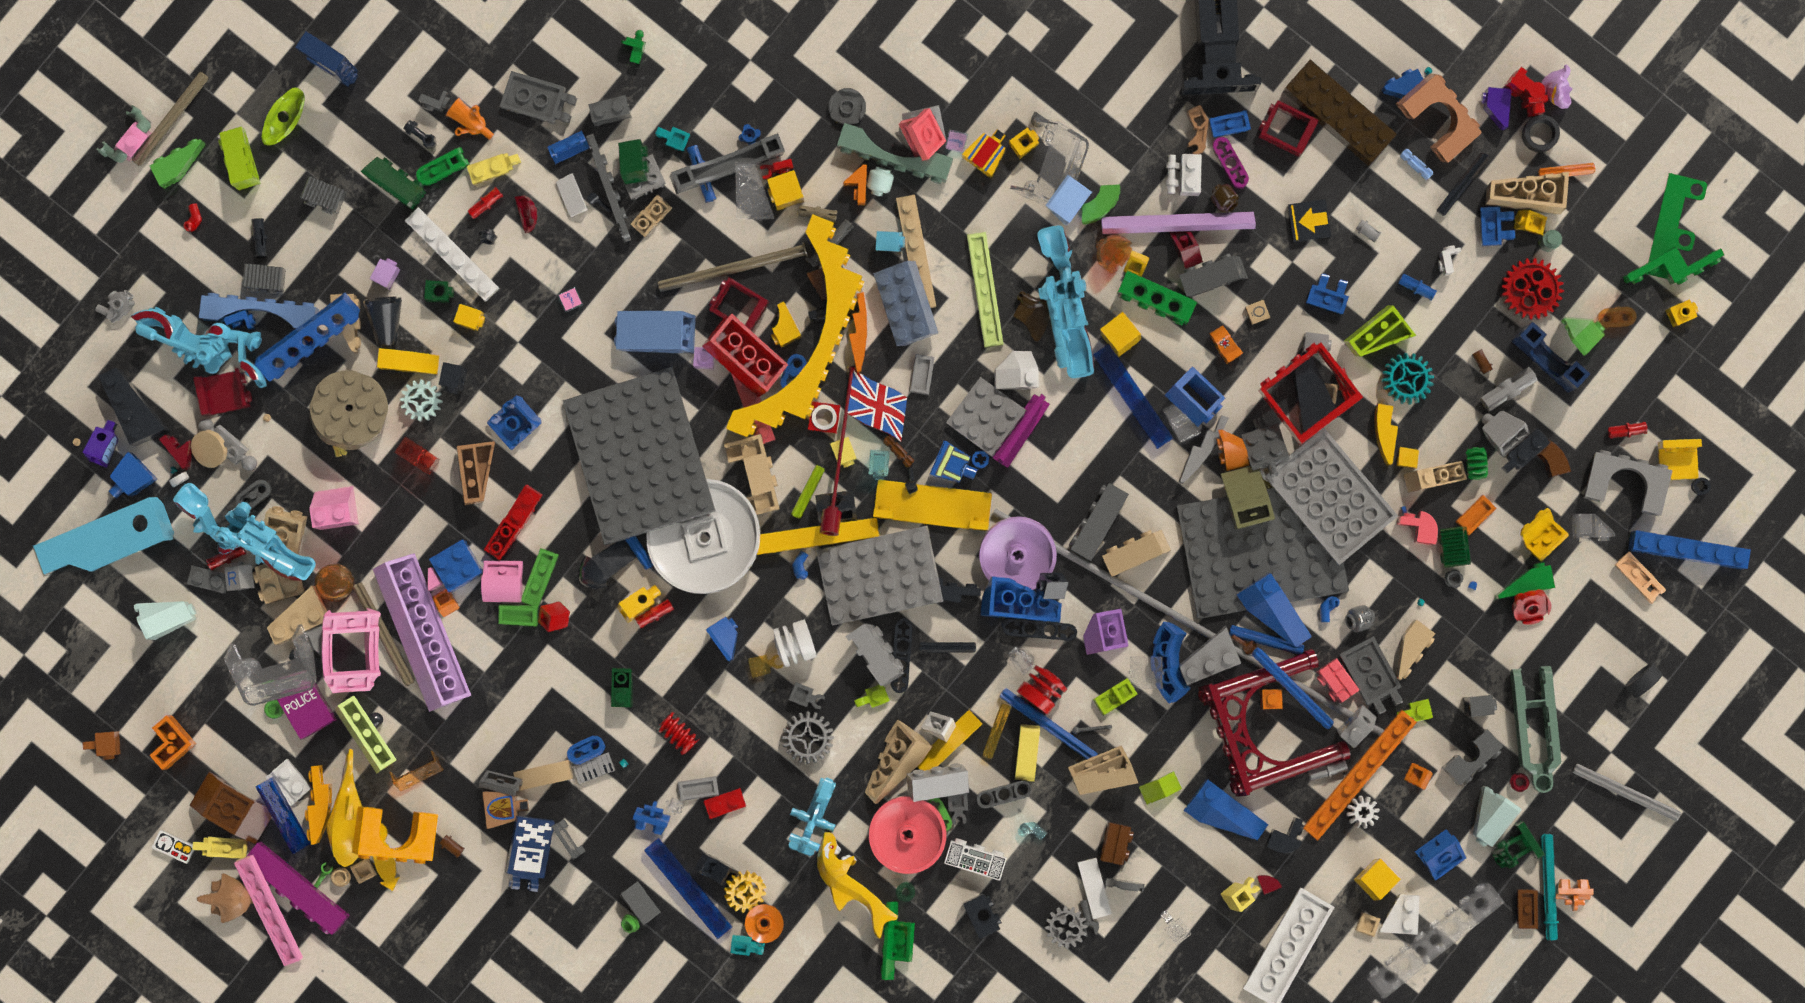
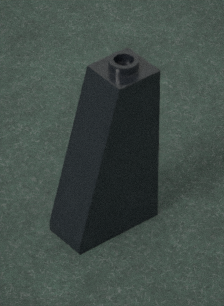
[1291,353,1340,434]

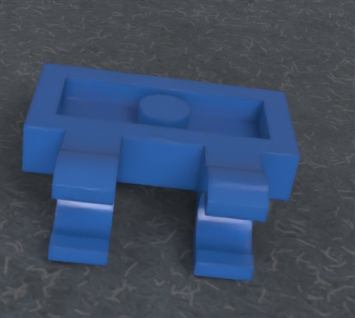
[1480,206,1515,246]
[1306,273,1349,315]

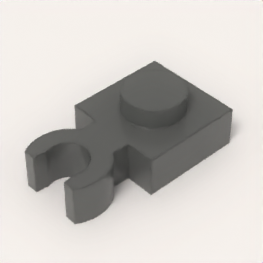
[789,682,825,709]
[948,793,968,824]

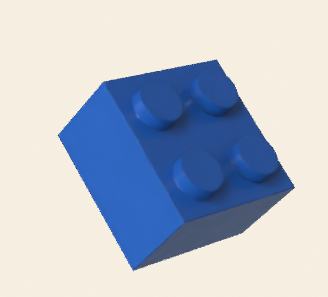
[429,540,483,593]

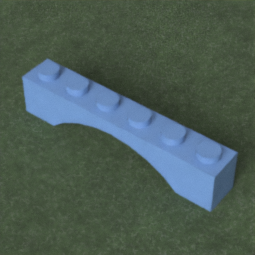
[199,293,319,329]

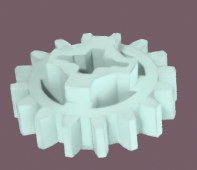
[400,379,443,422]

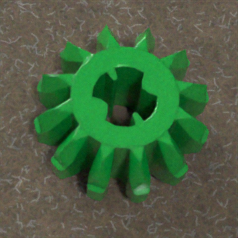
[1466,447,1488,480]

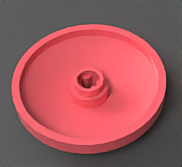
[869,796,946,874]

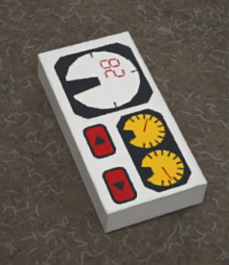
[152,830,194,864]

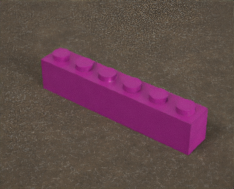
[246,842,350,935]

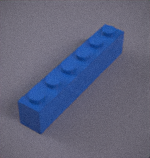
[1628,530,1751,569]

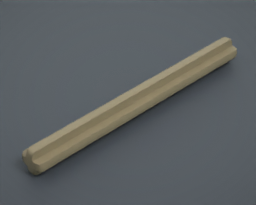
[132,72,209,166]
[353,582,415,686]

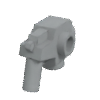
[96,290,135,323]

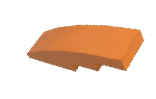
[849,292,867,373]

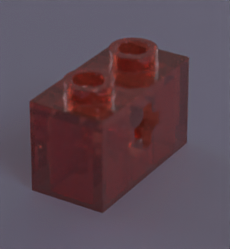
[395,437,441,475]

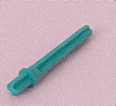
[1541,834,1559,940]

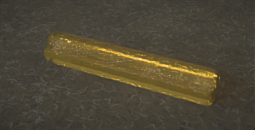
[983,703,1011,759]

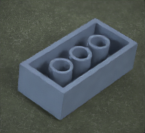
[873,261,939,346]

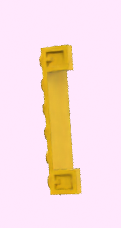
[873,480,992,531]

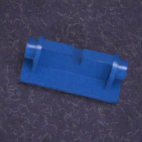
[548,131,590,164]

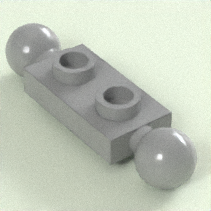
[198,419,257,471]

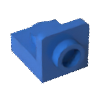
[224,310,256,331]

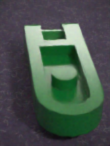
[416,147,470,186]

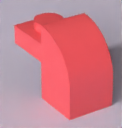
[1397,511,1438,545]

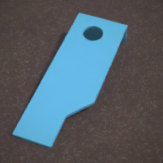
[33,497,174,574]

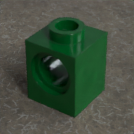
[424,280,454,303]

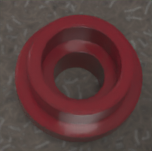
[1510,773,1530,792]

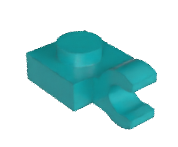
[655,127,690,152]
[730,935,765,956]

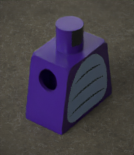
[83,420,119,468]

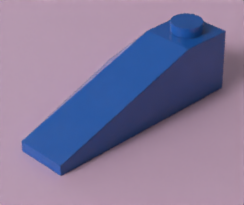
[1236,573,1312,647]
[981,576,1062,623]
[1183,779,1269,840]

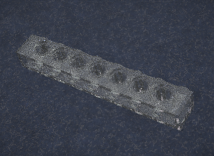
[1367,883,1505,999]

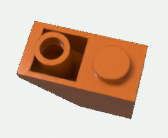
[1216,429,1249,471]

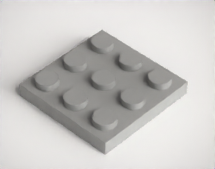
[946,377,1027,457]

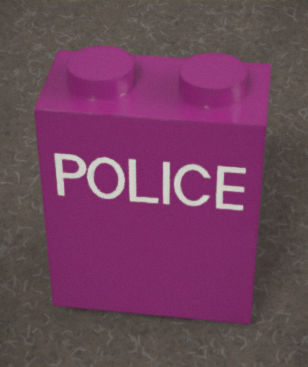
[277,679,337,740]

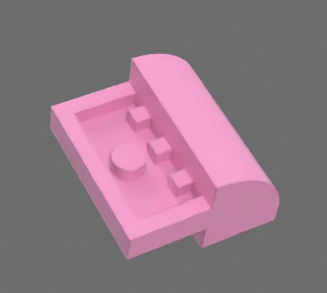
[481,561,523,603]

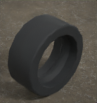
[1522,115,1560,153]
[1625,663,1662,698]

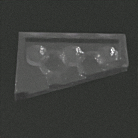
[735,162,774,219]

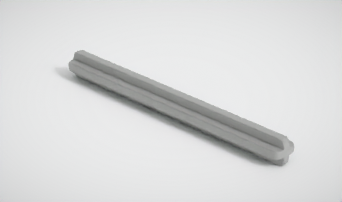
[1573,764,1681,821]

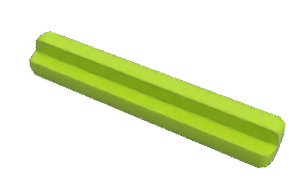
[791,465,825,519]

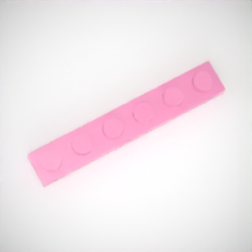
[234,855,303,966]

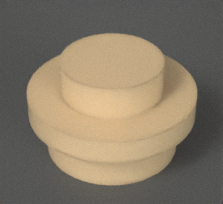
[331,867,351,887]

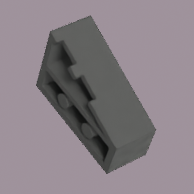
[1179,254,1248,297]

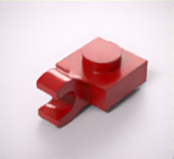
[760,159,794,180]

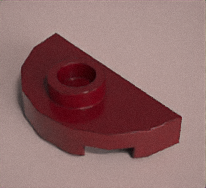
[515,195,537,233]

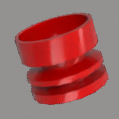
[1016,665,1068,715]

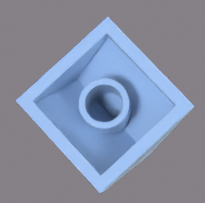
[1045,175,1092,226]

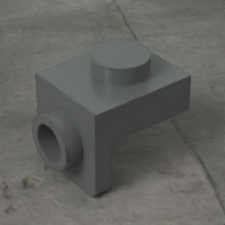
[418,91,450,112]

